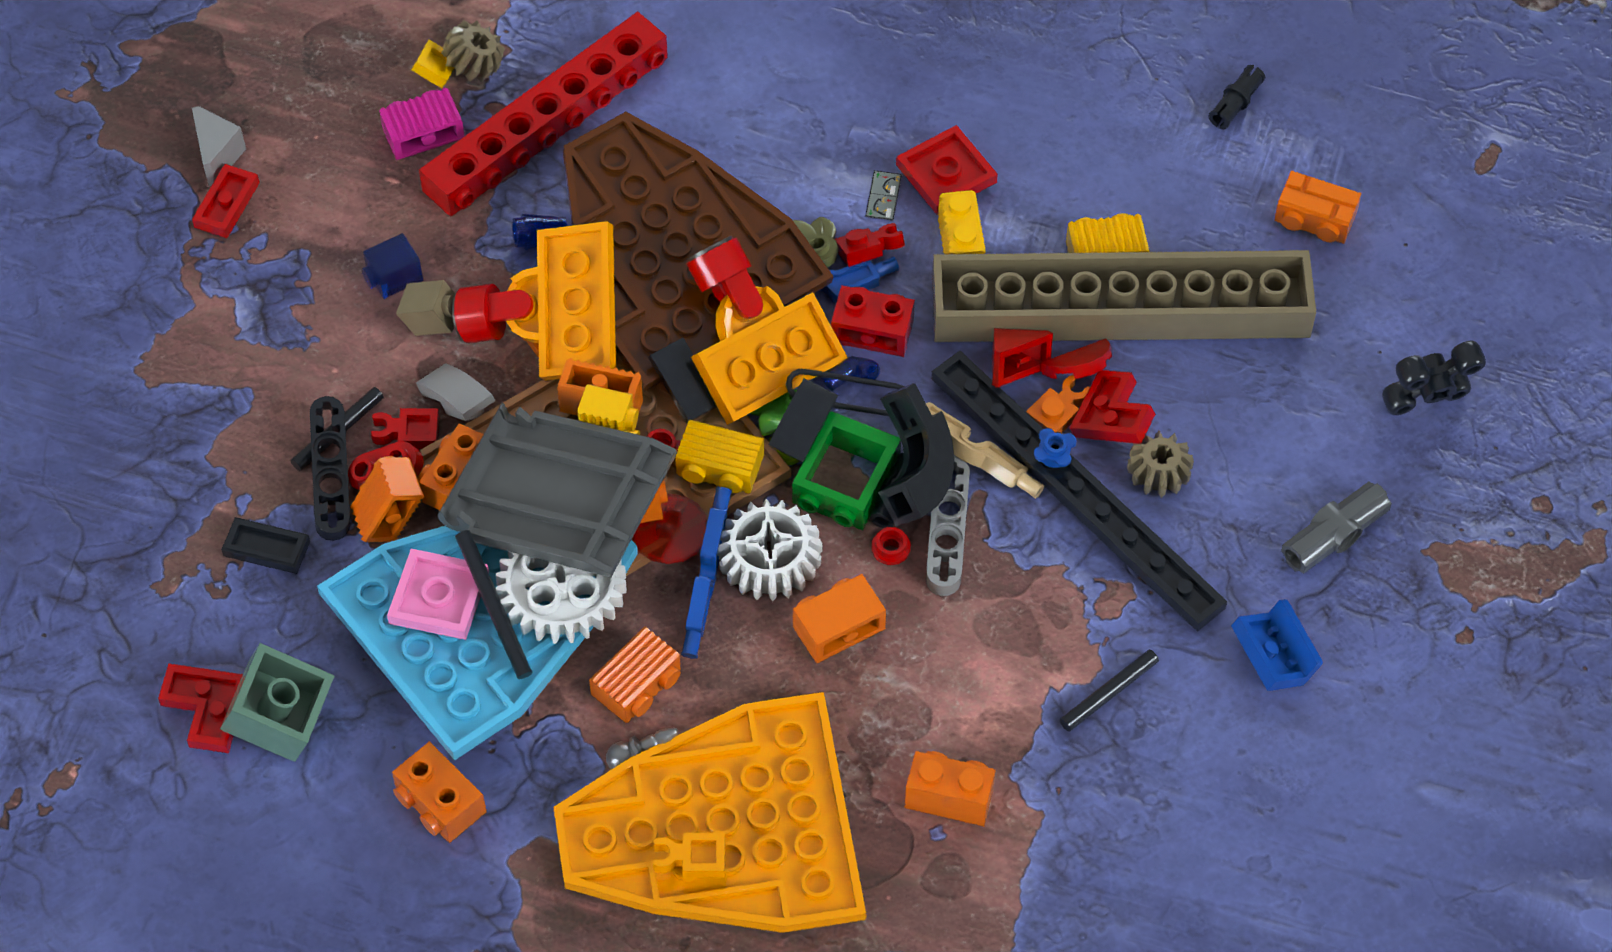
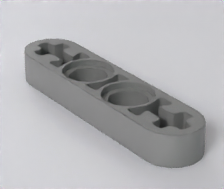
[926,456,970,596]

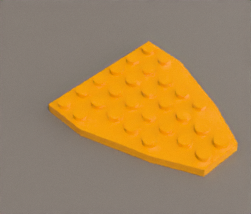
[553,692,866,933]

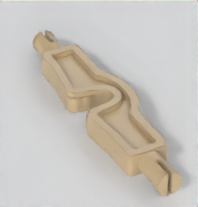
[926,402,1045,499]

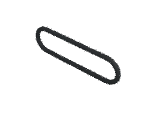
[786,369,905,416]

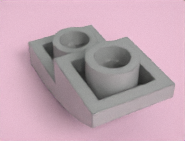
[416,363,495,421]

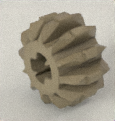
[441,20,505,82]
[1127,430,1194,498]

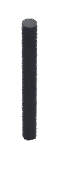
[455,530,533,679]

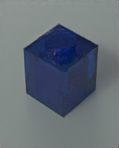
[361,233,424,299]

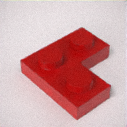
[1070,370,1156,444]
[158,663,243,753]

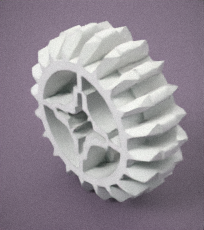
[717,499,823,602]

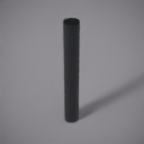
[290,387,384,471]
[1059,649,1159,732]

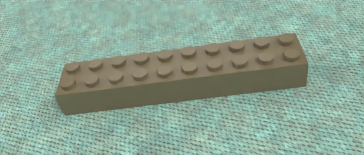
[932,250,1316,342]

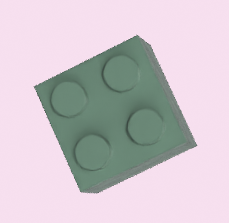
[220,643,335,762]

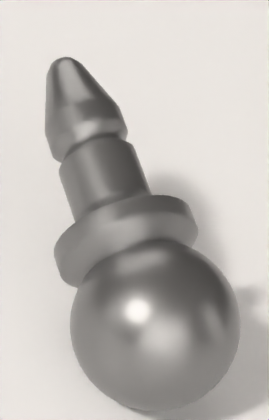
[606,728,678,769]

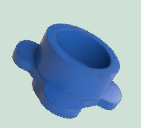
[1034,428,1077,468]

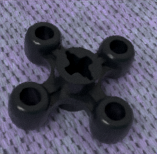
[1382,340,1486,415]

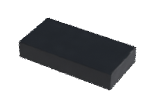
[648,338,717,424]
[221,517,310,574]

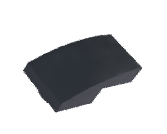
[768,378,838,463]

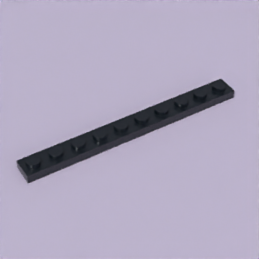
[931,350,1227,631]

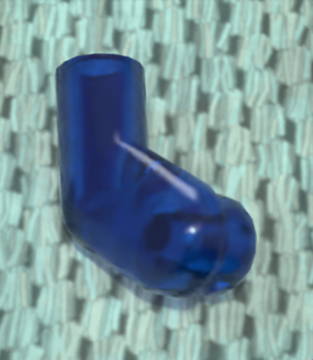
[822,356,880,391]

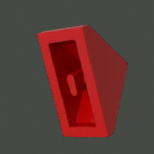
[992,328,1053,387]

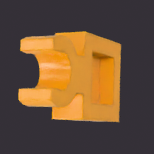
[653,832,725,878]

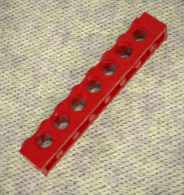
[419,11,668,217]

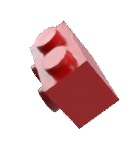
[831,285,915,357]

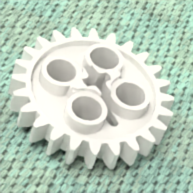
[496,551,627,644]

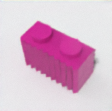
[379,87,465,160]

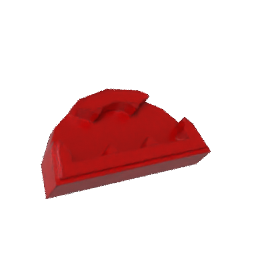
[1040,338,1112,379]

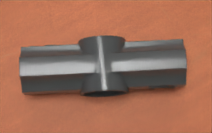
[1281,481,1392,574]

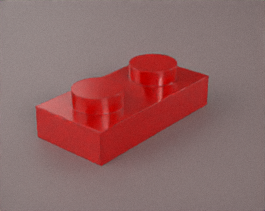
[192,164,260,238]

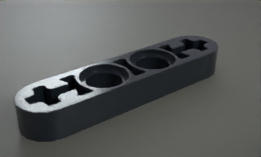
[310,396,350,541]

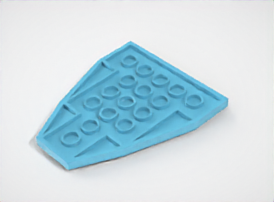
[317,526,638,761]

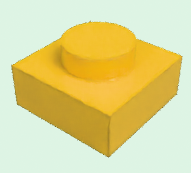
[411,39,454,89]

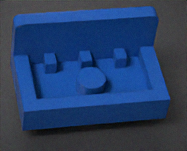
[1231,599,1323,691]

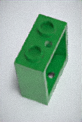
[792,411,901,531]

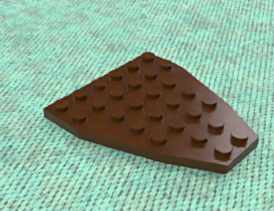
[563,112,834,392]

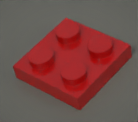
[896,125,998,215]

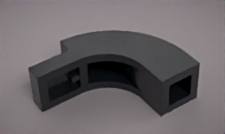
[878,383,954,527]

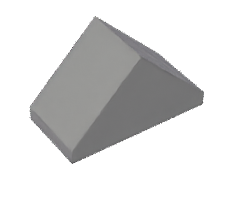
[192,106,246,186]

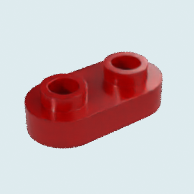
[348,441,424,491]

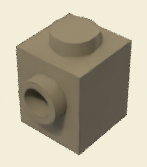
[396,280,456,336]

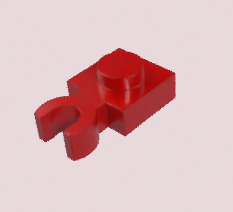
[835,223,905,267]
[371,408,440,449]

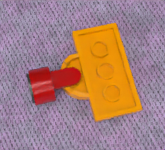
[452,221,616,381]
[686,236,848,425]

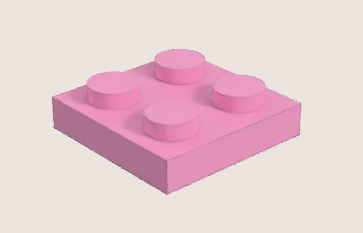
[387,549,489,640]

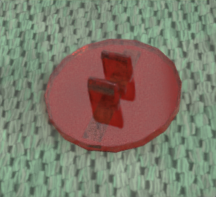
[632,493,707,564]

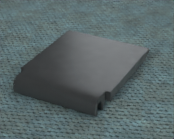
[438,403,677,577]

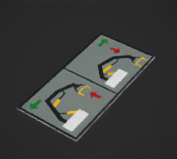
[865,170,902,220]

